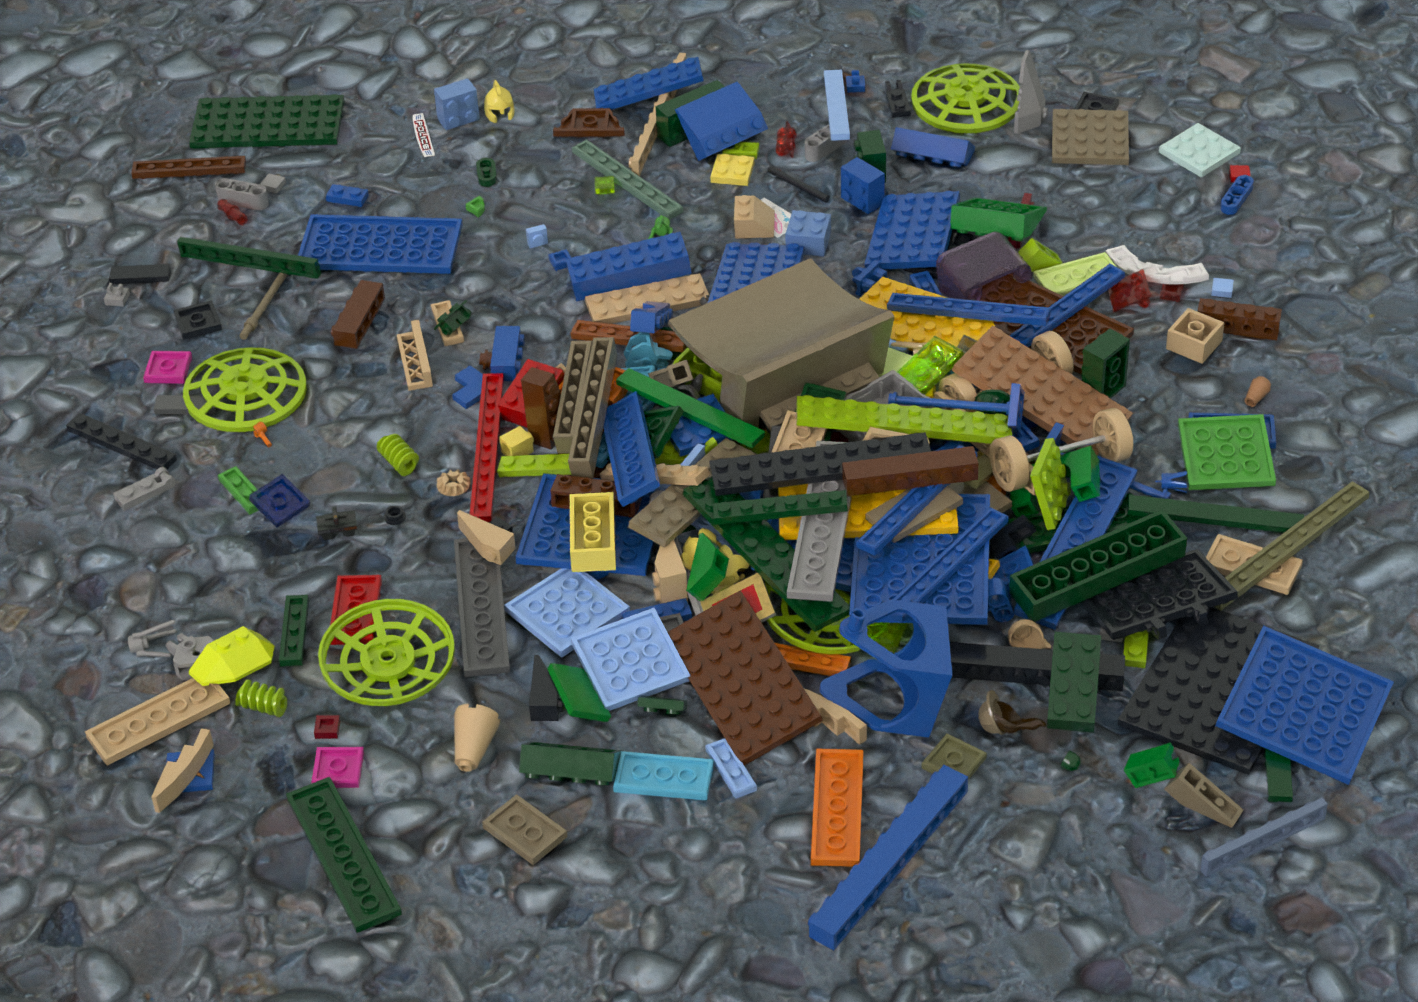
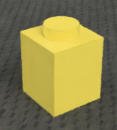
[499,426,534,456]

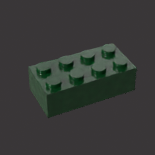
[655,80,726,147]
[1047,632,1101,733]

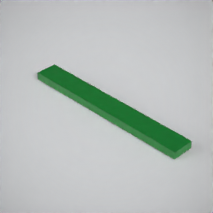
[616,368,765,448]

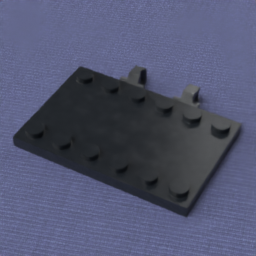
[1081,549,1238,640]

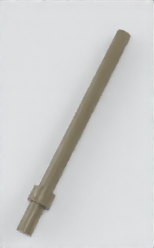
[239,273,288,340]

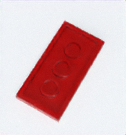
[330,575,382,645]

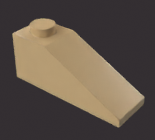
[457,510,516,565]

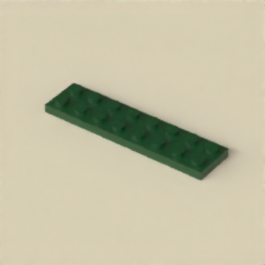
[286,777,402,933]

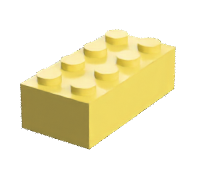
[570,492,616,572]

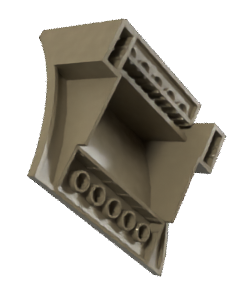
[668,258,894,432]

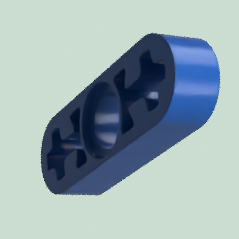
[1220,175,1254,215]

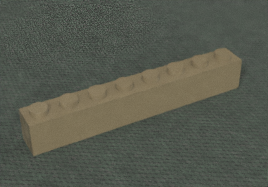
[568,337,617,478]

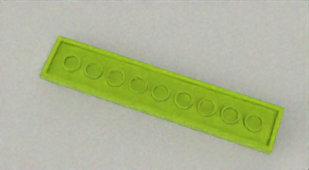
[796,395,1012,444]

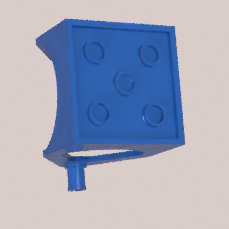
[819,600,952,738]

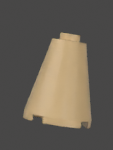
[454,704,501,772]

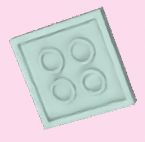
[1159,123,1241,178]

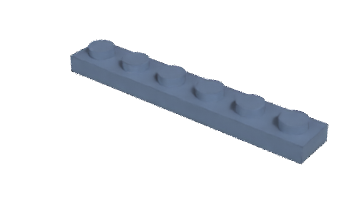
[1200,797,1328,877]

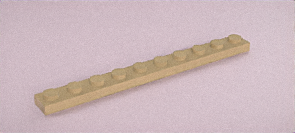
[629,53,687,176]

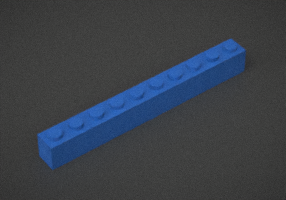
[808,765,968,951]

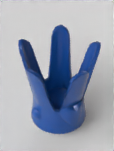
[1155,471,1187,493]

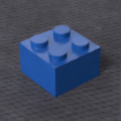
[841,157,885,214]

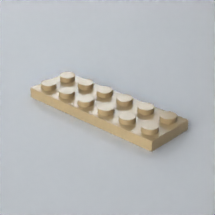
[585,273,709,324]
[85,678,231,766]

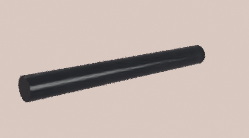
[768,166,830,203]

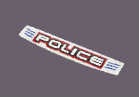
[413,113,435,157]

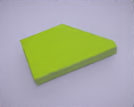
[722,142,760,160]

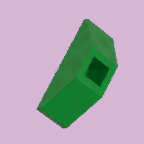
[686,533,729,601]

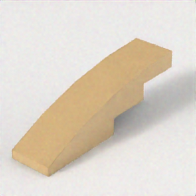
[804,689,867,745]
[151,729,214,813]

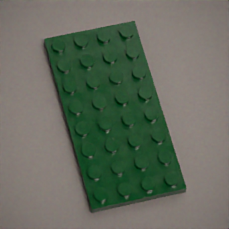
[189,94,345,148]

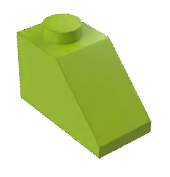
[1016,238,1063,272]

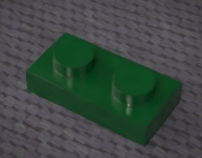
[638,696,687,714]

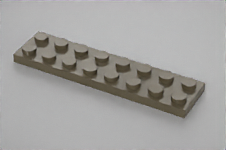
[628,438,756,547]

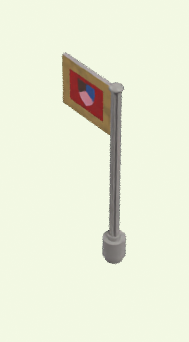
[649,490,776,622]

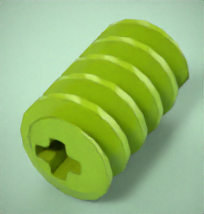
[376,433,419,476]
[235,679,288,717]

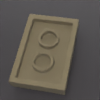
[482,794,567,865]

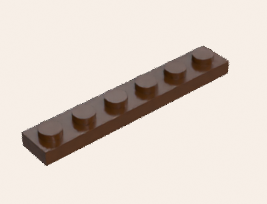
[131,156,246,179]

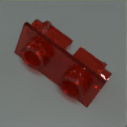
[776,121,797,158]

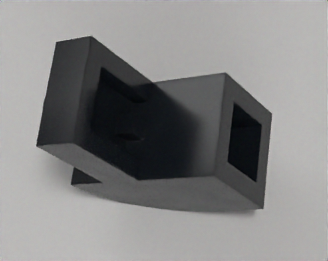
[990,515,1037,560]

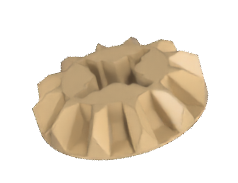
[436,469,471,496]

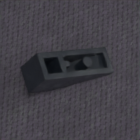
[529,655,564,721]

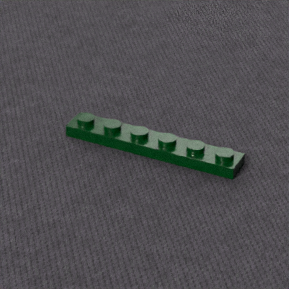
[713,490,848,525]

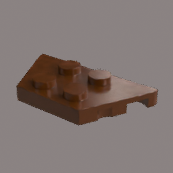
[553,108,625,137]

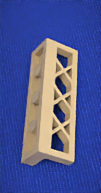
[397,320,433,391]

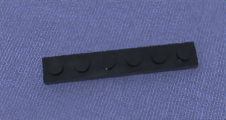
[66,413,177,469]

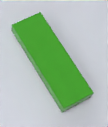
[218,466,268,515]

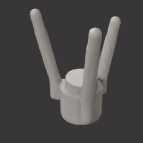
[128,620,177,657]

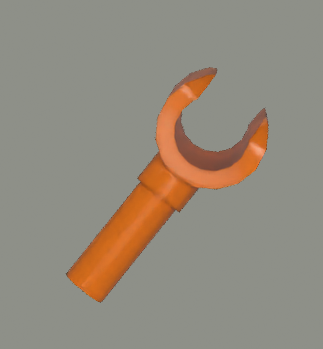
[253,421,272,447]

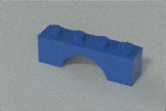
[630,301,673,333]

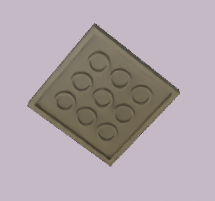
[1052,109,1129,165]

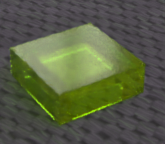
[595,176,615,194]

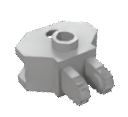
[165,633,214,680]

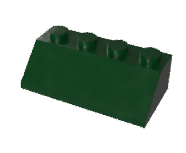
[519,742,622,785]

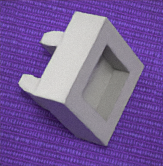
[104,283,130,307]

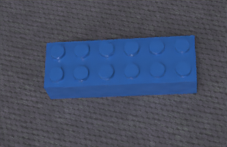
[565,232,692,302]

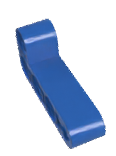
[988,578,1014,622]

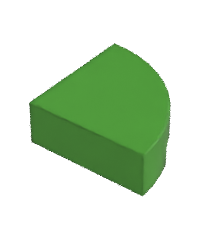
[465,196,485,217]

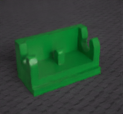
[1124,743,1179,788]

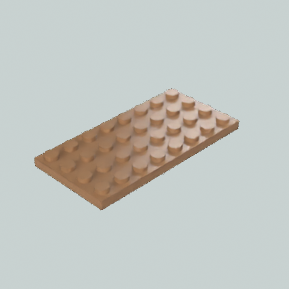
[952,326,1133,456]

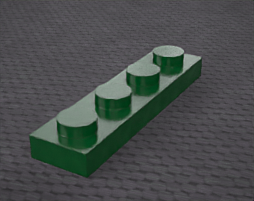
[279,595,309,667]

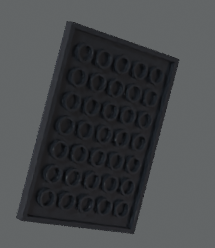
[1117,607,1319,775]

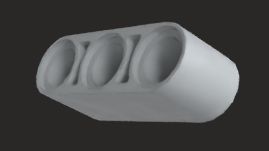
[805,124,847,162]
[215,178,269,210]

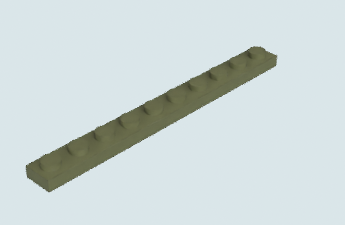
[1214,481,1370,611]

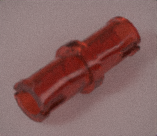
[217,199,248,225]

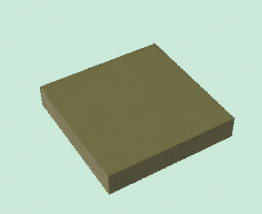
[922,733,987,780]

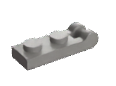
[113,467,176,511]

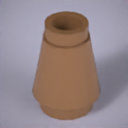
[1244,376,1271,407]

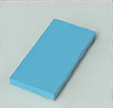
[613,751,714,801]

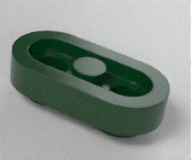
[476,158,497,187]

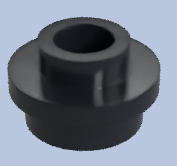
[384,505,406,525]

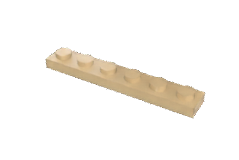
[600,463,710,486]

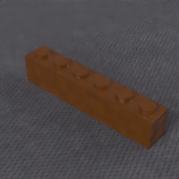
[842,446,979,497]

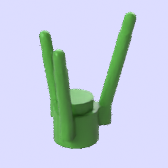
[648,215,673,239]

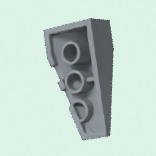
[1014,50,1048,134]

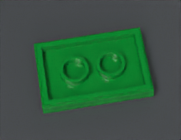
[547,663,611,722]

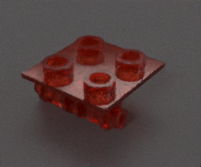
[1108,269,1151,312]

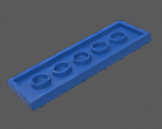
[594,57,704,110]

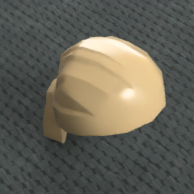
[1008,619,1051,650]

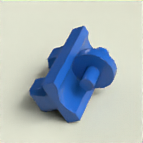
[852,260,887,296]

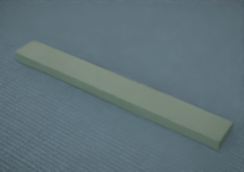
[572,140,683,220]

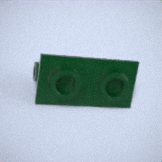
[434,300,472,335]

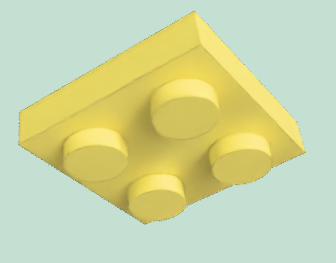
[710,154,755,186]

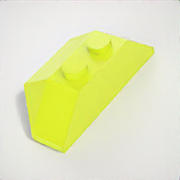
[189,626,275,686]

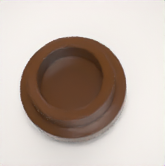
[479,349,492,370]

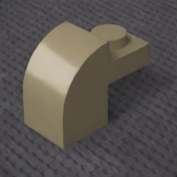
[648,360,694,388]

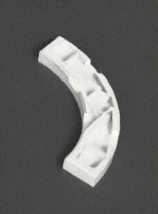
[1106,245,1209,284]

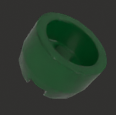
[1061,750,1081,771]

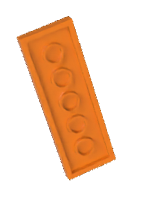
[811,749,863,867]

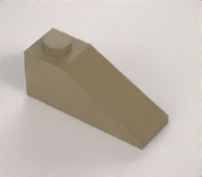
[1164,763,1243,828]

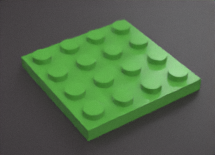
[1178,414,1276,490]

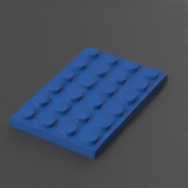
[864,191,960,270]

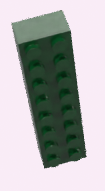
[1009,509,1188,622]

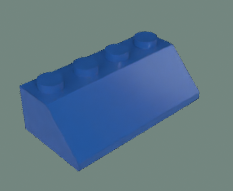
[891,127,975,168]

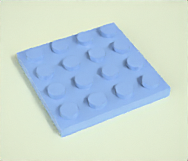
[504,568,630,658]
[571,608,690,711]

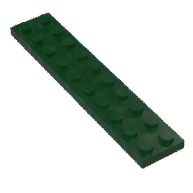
[683,476,850,632]

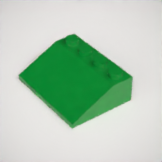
[950,197,1047,241]

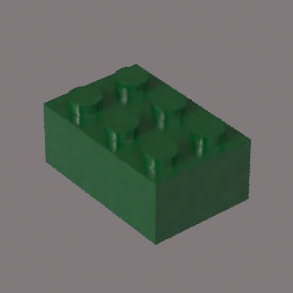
[1081,328,1130,399]

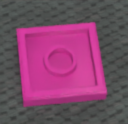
[143,351,192,384]
[311,747,364,788]

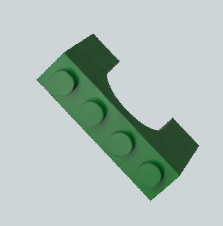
[1010,445,1100,517]

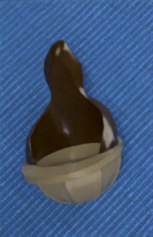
[978,690,1046,735]

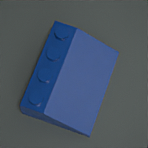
[675,81,768,161]

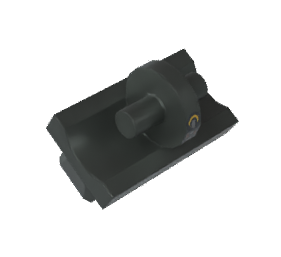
[316,506,357,540]

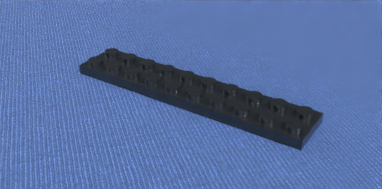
[709,432,931,496]

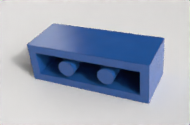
[490,326,525,381]

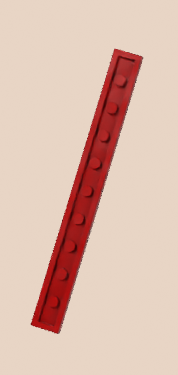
[470,373,504,522]

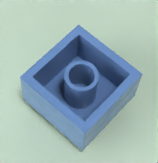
[434,78,480,130]
[785,210,831,257]

